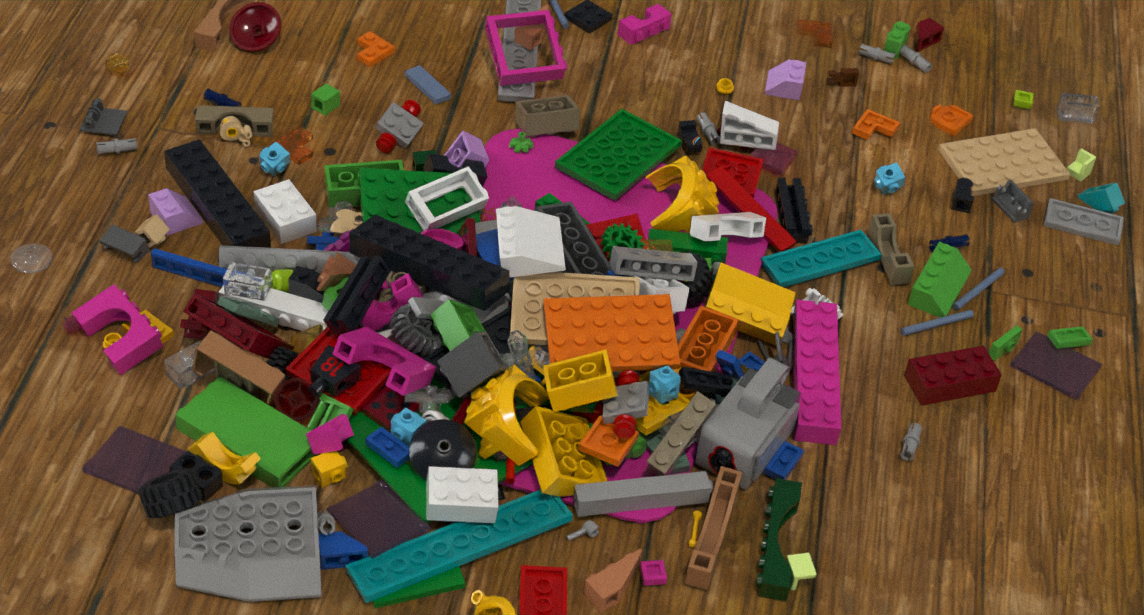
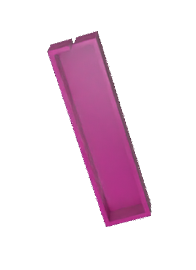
[793,299,841,445]

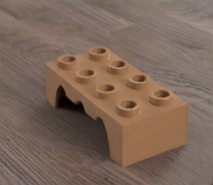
[192,331,285,407]

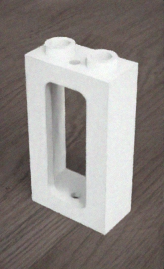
[405,166,489,231]

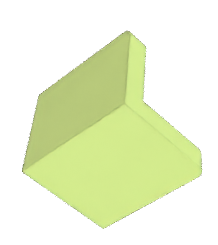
[1067,149,1096,182]
[786,553,816,590]

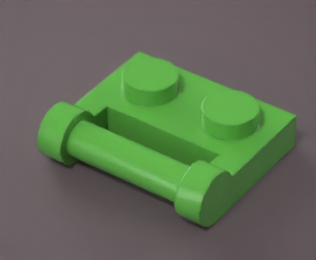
[306,393,354,431]

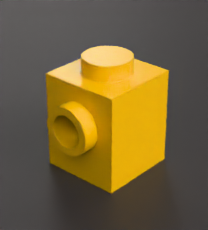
[311,451,347,488]

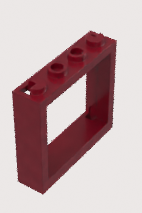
[183,293,294,360]

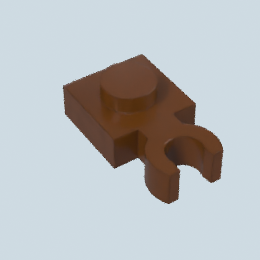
[826,68,860,87]

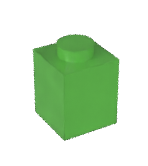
[311,84,340,116]

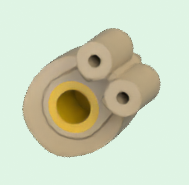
[220,116,252,147]

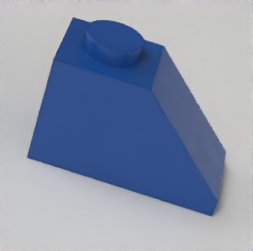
[318,531,368,570]

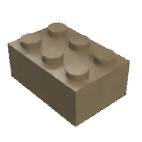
[515,95,579,137]

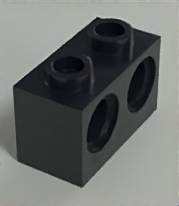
[169,451,223,502]

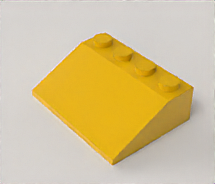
[704,262,796,346]
[520,406,607,497]

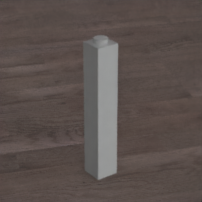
[573,471,713,517]

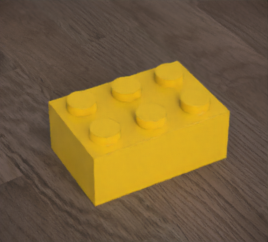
[543,349,618,412]

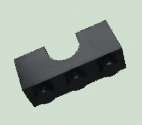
[423,153,488,187]

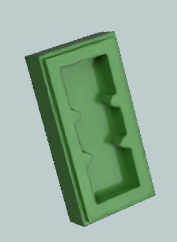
[989,326,1023,361]
[1047,326,1093,349]

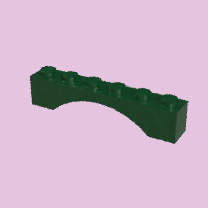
[756,478,802,602]

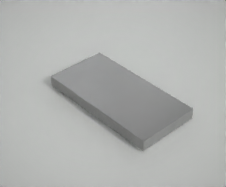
[1043,198,1124,245]

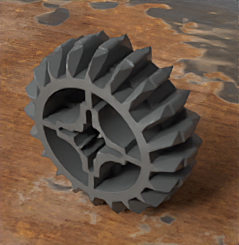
[390,304,443,357]

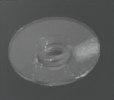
[10,243,53,273]

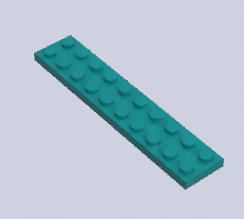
[346,489,573,603]

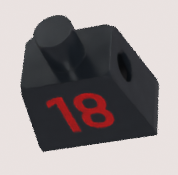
[308,345,362,397]

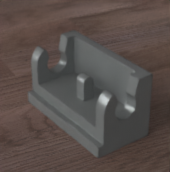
[992,180,1034,223]
[99,225,149,263]

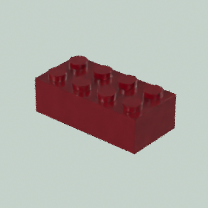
[904,345,1002,406]

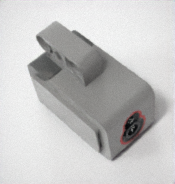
[695,357,801,490]

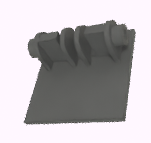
[79,98,127,136]

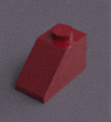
[914,17,944,52]

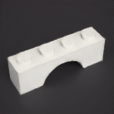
[690,212,766,241]

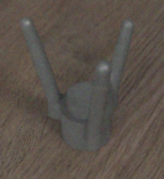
[758,332,794,372]

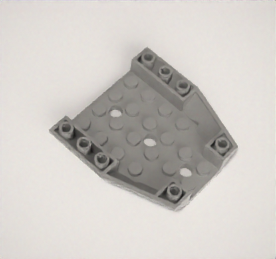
[174,485,321,602]

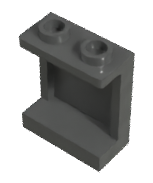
[437,332,508,398]

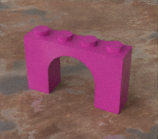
[71,284,163,375]
[333,327,437,396]

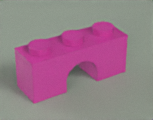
[618,4,672,45]
[361,273,423,331]

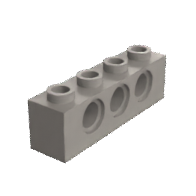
[609,246,698,281]

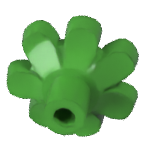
[509,132,534,153]

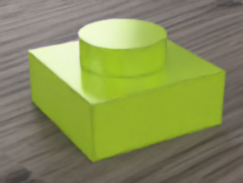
[1013,90,1034,109]

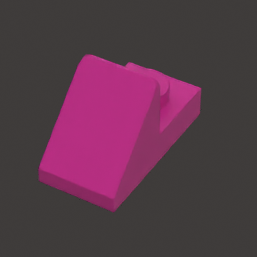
[306,414,354,454]

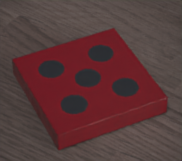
[457,218,477,257]
[360,386,422,433]

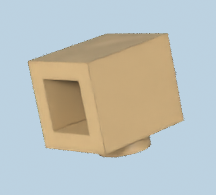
[133,214,170,248]

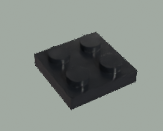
[564,0,613,34]

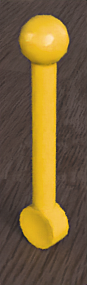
[689,511,702,548]

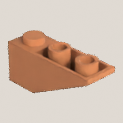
[514,4,549,50]
[317,252,356,291]
[584,549,642,613]

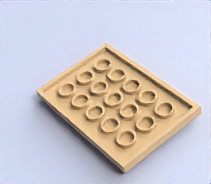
[938,128,1070,196]
[510,272,639,345]

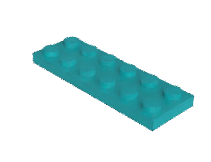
[760,230,881,287]

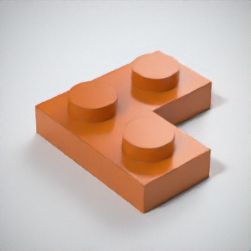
[357,31,395,67]
[852,109,900,140]

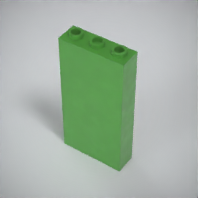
[175,377,319,487]

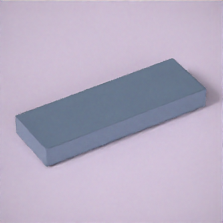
[405,65,451,105]

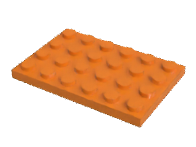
[543,294,680,371]

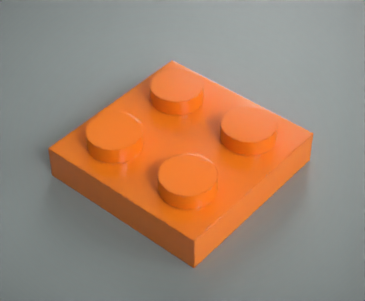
[579,415,639,467]

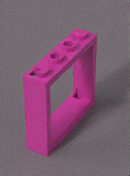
[485,10,567,86]

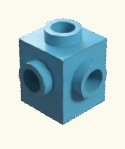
[259,142,290,177]
[874,162,905,194]
[648,366,681,404]
[391,408,426,447]

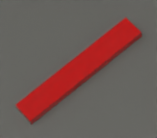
[706,166,796,252]

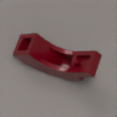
[180,289,219,340]

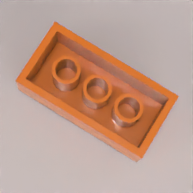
[678,305,739,372]

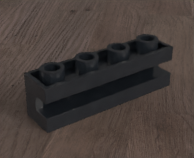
[775,178,813,244]
[323,256,391,334]

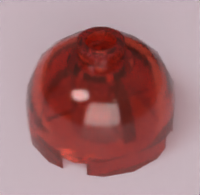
[274,377,318,421]

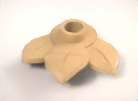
[330,209,362,234]

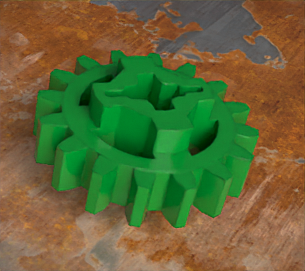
[601,223,645,258]

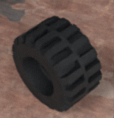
[677,251,713,307]
[138,469,203,518]

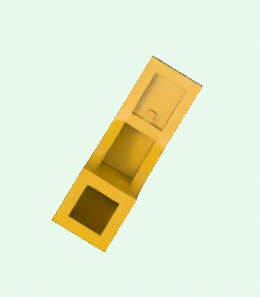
[188,432,261,484]

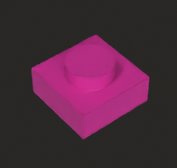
[640,560,667,586]

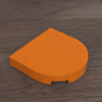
[930,105,974,136]

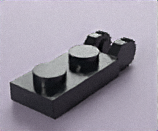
[679,367,733,397]

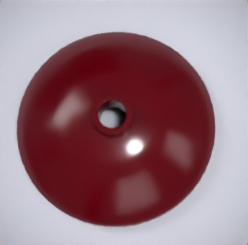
[229,2,282,52]

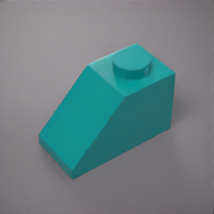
[1078,182,1125,213]

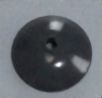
[409,419,477,481]

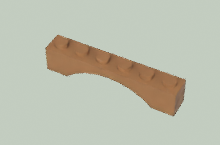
[193,0,254,51]
[685,466,742,590]

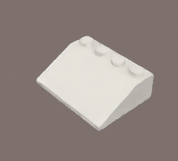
[496,206,566,278]

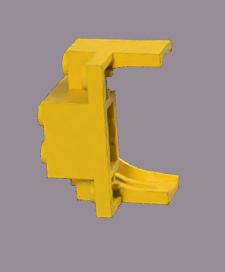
[646,156,719,233]
[464,364,549,466]

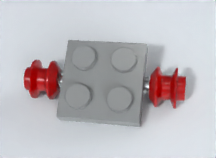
[375,100,424,154]
[602,370,649,439]

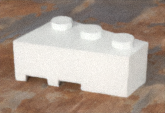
[720,101,779,150]

